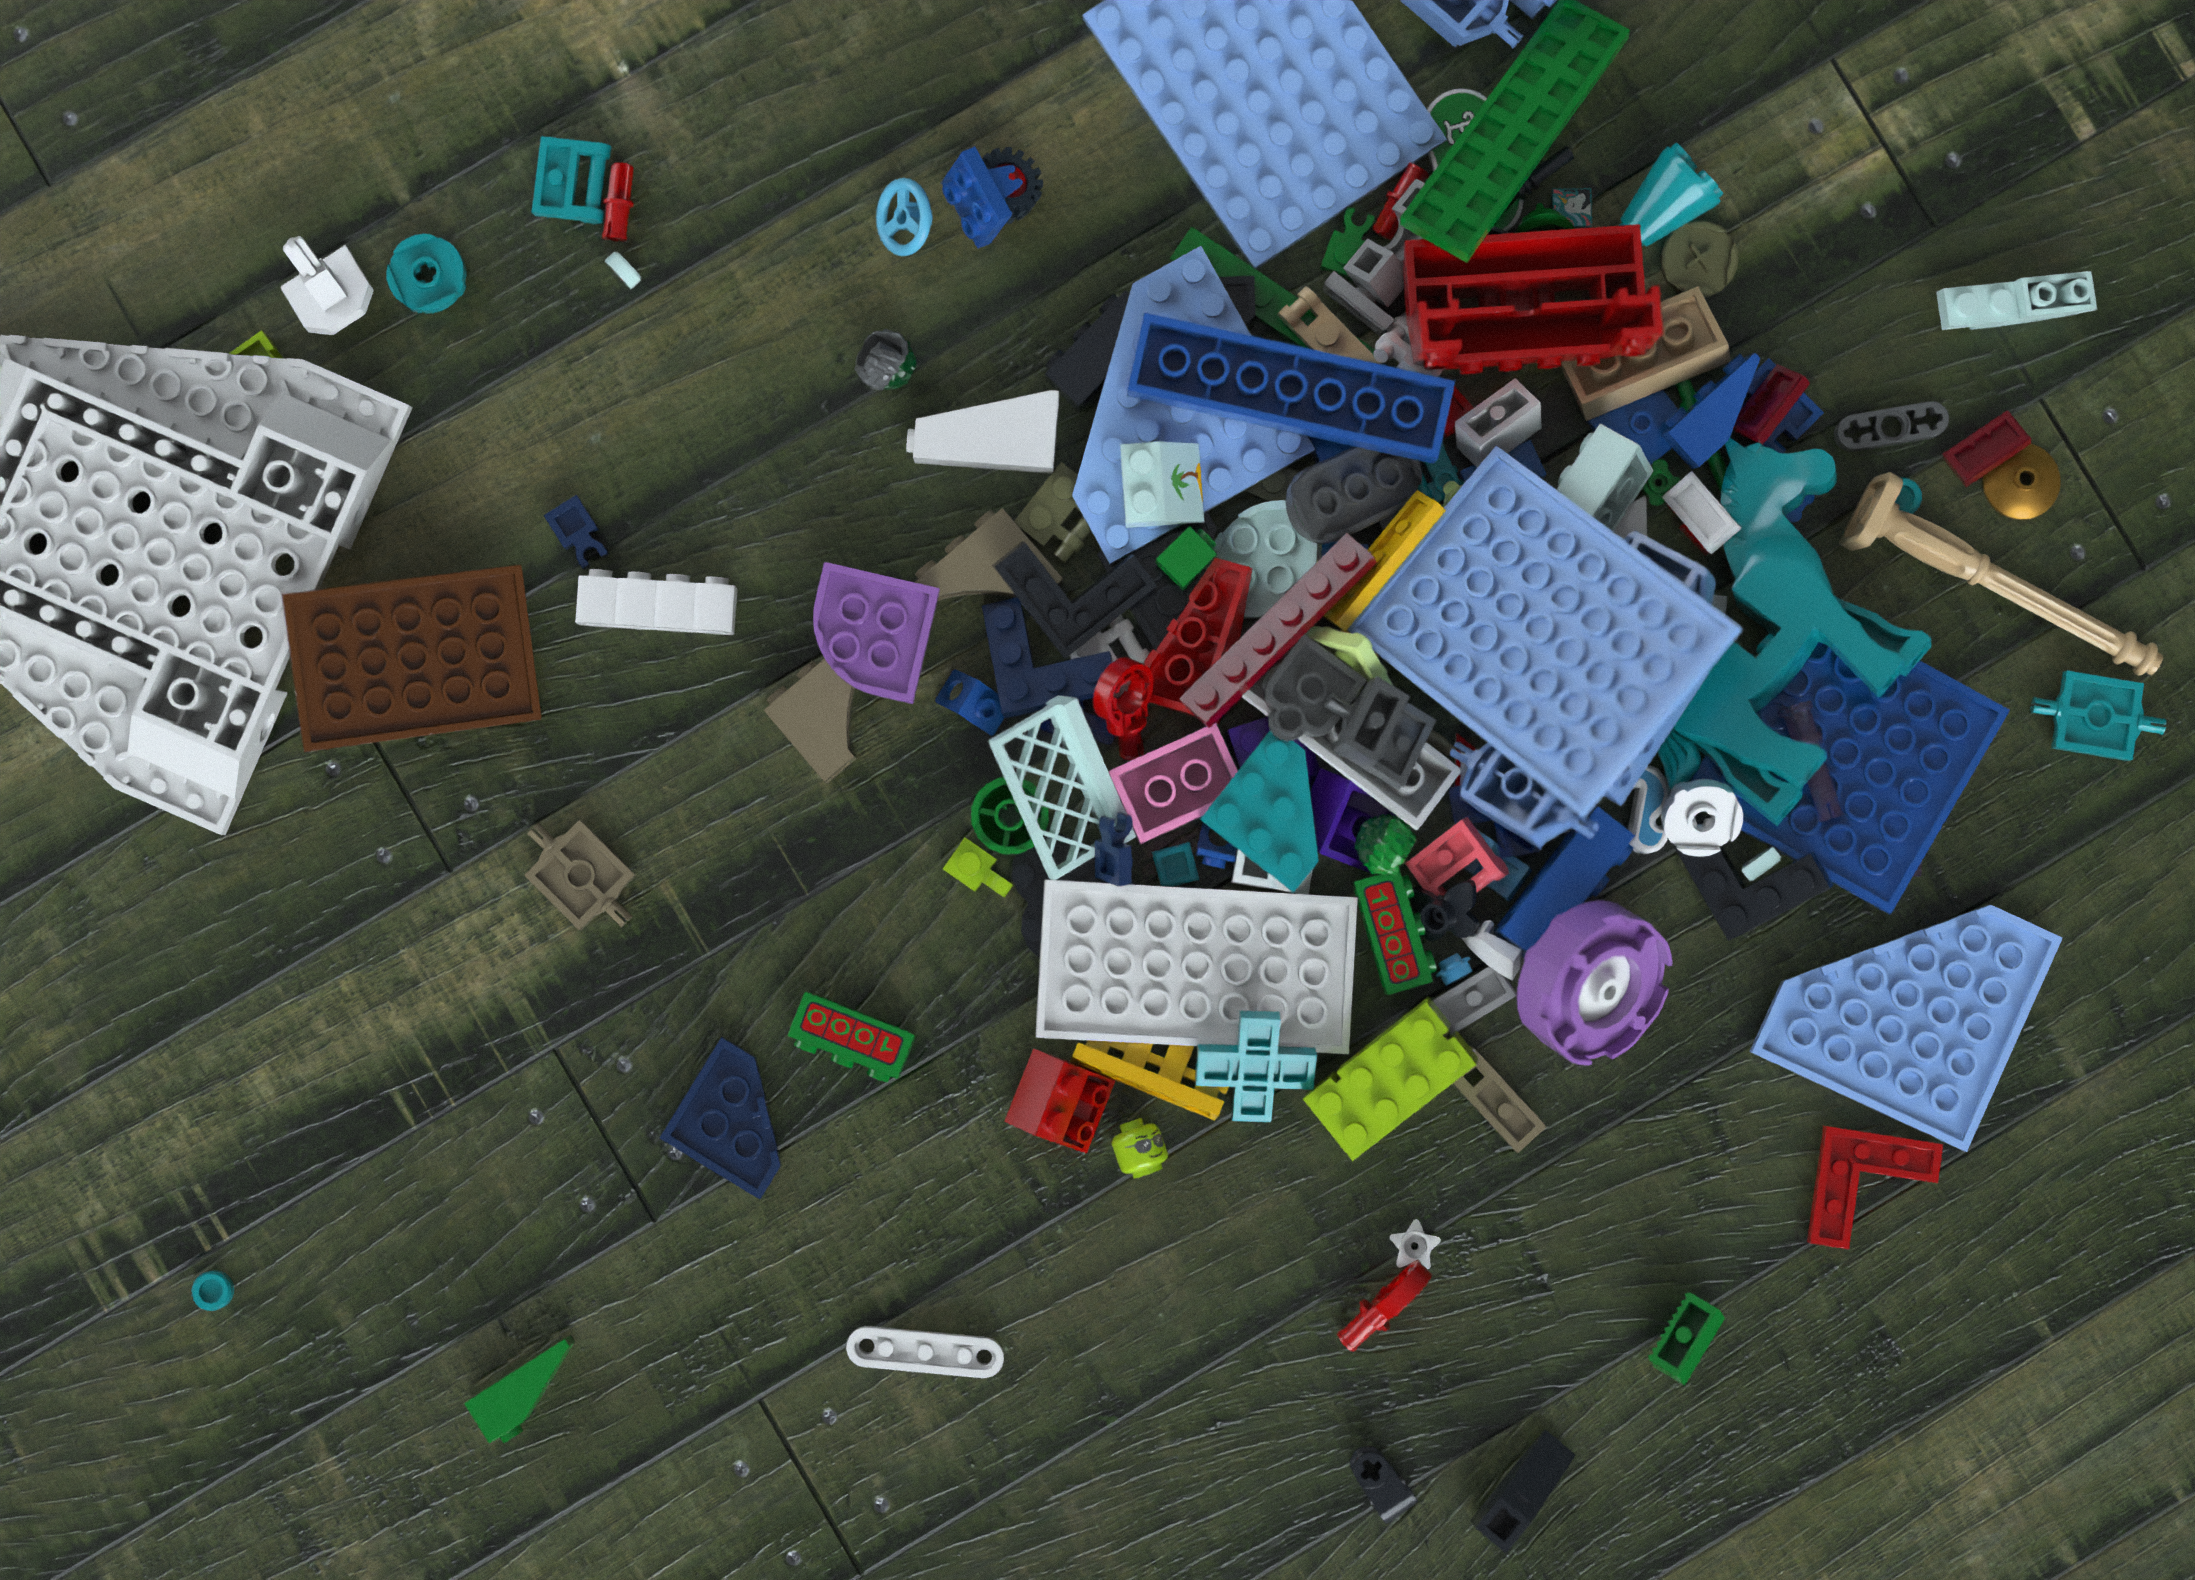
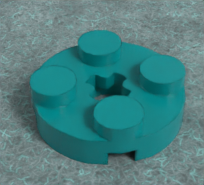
[386,234,466,313]

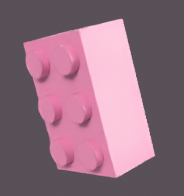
[1108,723,1238,845]

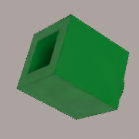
[1156,526,1217,591]

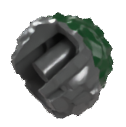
[855,329,917,391]

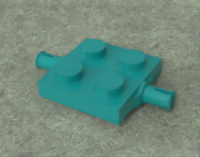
[2030,671,2167,761]

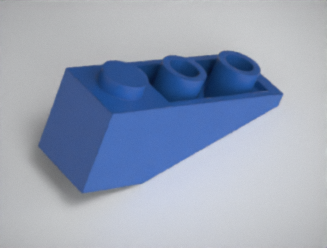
[1660,353,1760,469]

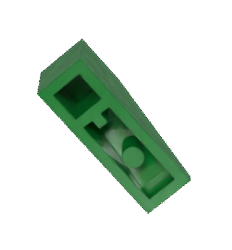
[464,1335,575,1444]

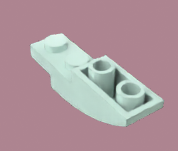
[1936,271,2097,330]

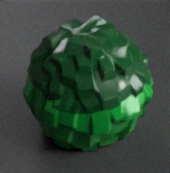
[1354,814,1417,876]

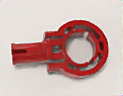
[1093,657,1154,760]
[1337,1260,1432,1352]

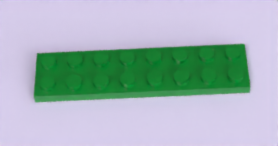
[1400,0,1630,263]

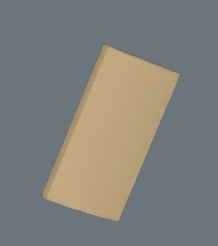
[1561,287,1731,421]

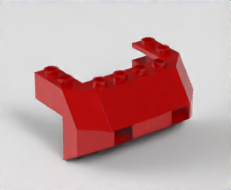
[1403,224,1663,374]

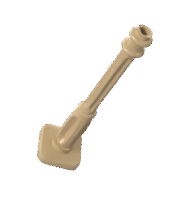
[1839,472,2163,676]

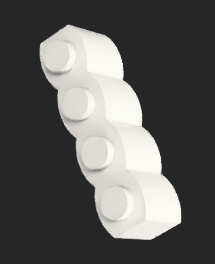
[575,569,737,635]

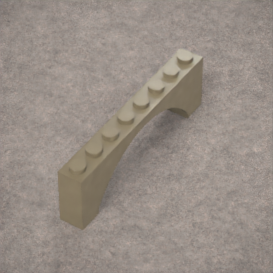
[764,508,1063,784]

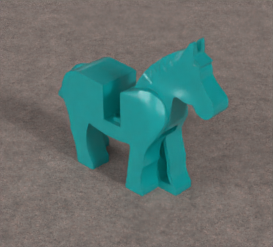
[1657,438,1932,826]

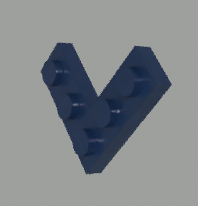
[982,597,1113,718]

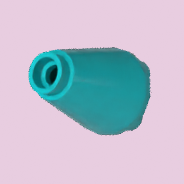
[1619,143,1724,247]

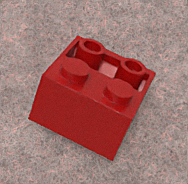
[1004,1048,1115,1153]

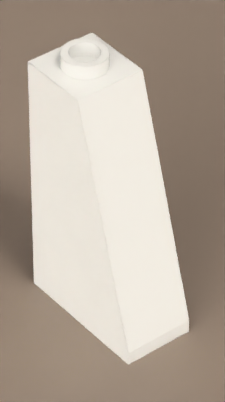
[906,390,1059,474]

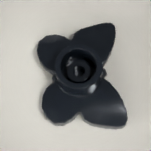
[1410,880,1479,942]

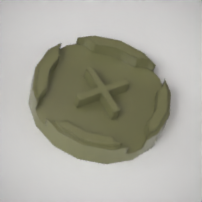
[1660,220,1738,298]

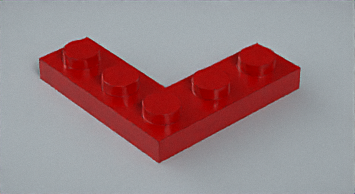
[1807,1126,1943,1249]

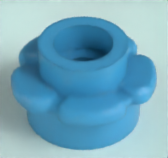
[1436,953,1473,986]

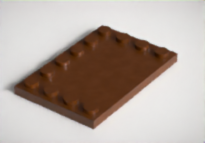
[281,564,542,752]

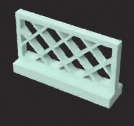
[988,695,1136,881]

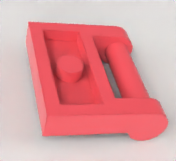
[1405,817,1509,896]

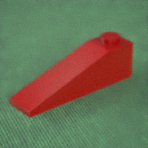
[1144,558,1253,725]

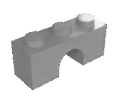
[1343,179,1425,308]

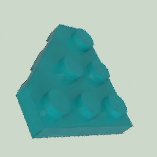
[1200,731,1318,893]

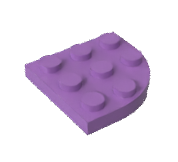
[813,562,940,704]

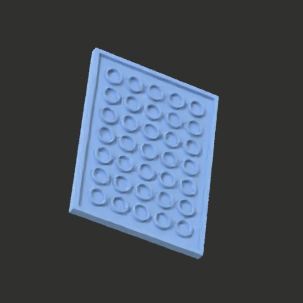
[1083,0,1447,269]
[1347,445,1741,819]

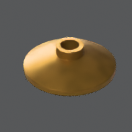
[1982,444,2061,520]

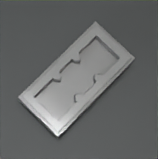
[1323,271,1394,337]

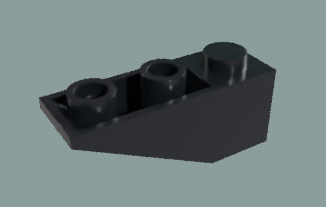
[1045,290,1130,412]
[1470,1429,1576,1553]

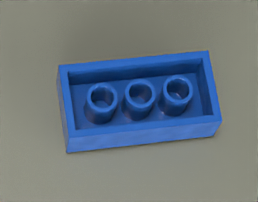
[1494,806,1635,957]

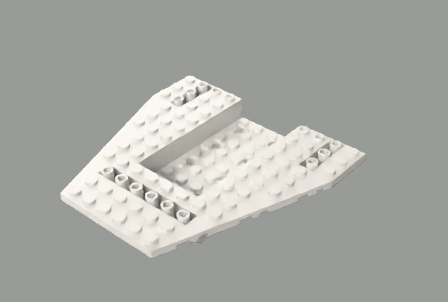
[0,335,413,835]

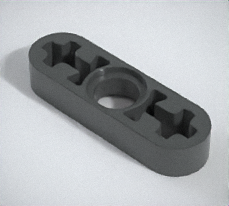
[1834,401,1949,452]

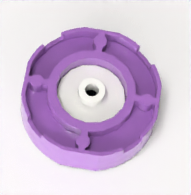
[1517,901,1672,1065]

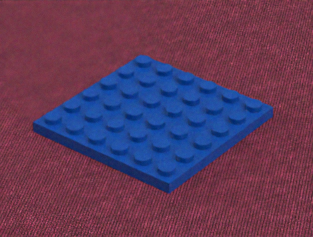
[1690,642,2010,915]

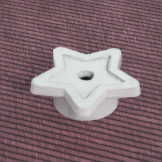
[1390,1219,1441,1269]

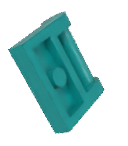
[532,136,611,224]

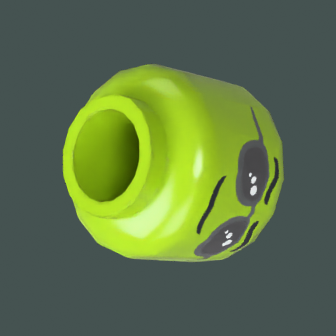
[1112,1118,1168,1179]

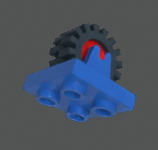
[941,147,1043,249]

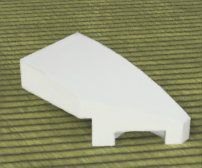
[1462,920,1521,980]

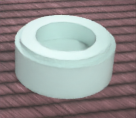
[604,251,641,289]

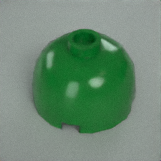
[971,777,1049,855]

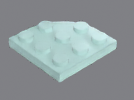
[1206,500,1322,619]

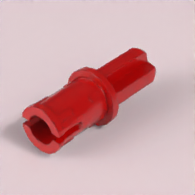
[602,162,634,242]
[1373,163,1429,240]

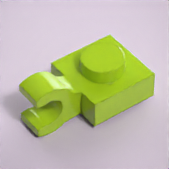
[943,838,1013,898]

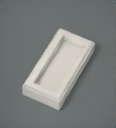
[1662,471,1742,554]

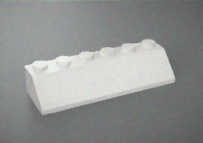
[1242,643,1462,831]

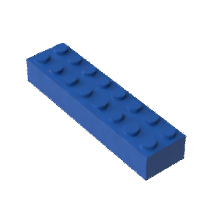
[1127,312,1455,464]

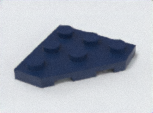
[660,1037,782,1199]

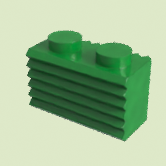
[1648,1293,1725,1385]

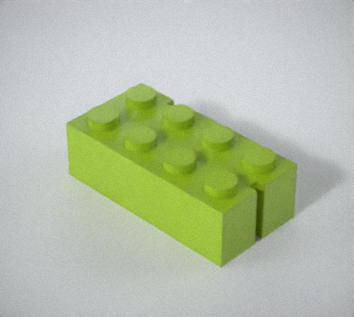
[1303,997,1478,1161]

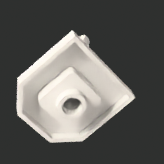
[281,236,374,335]

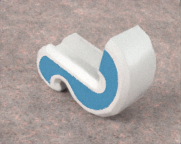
[1628,765,1671,854]

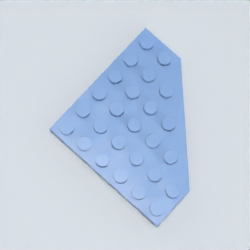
[1072,246,1315,565]
[1749,905,2062,1152]

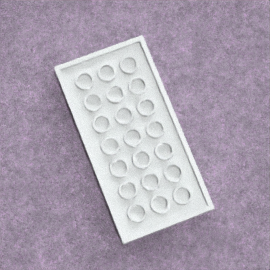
[1035,880,1358,1054]

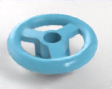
[876,178,933,256]

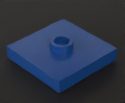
[1584,390,1678,465]

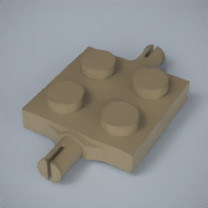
[524,820,636,930]

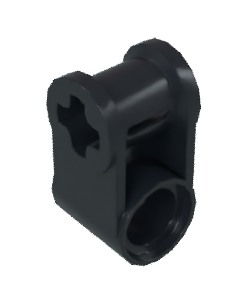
[1350,1446,1419,1525]

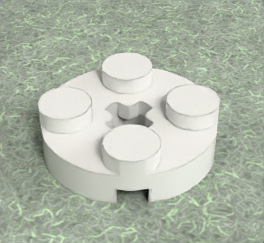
[1661,779,1743,856]

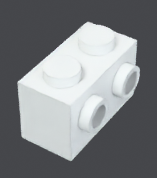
[1455,378,1542,468]

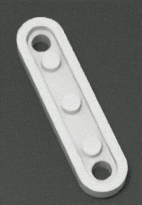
[846,1326,1004,1378]

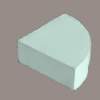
[1741,846,1782,881]

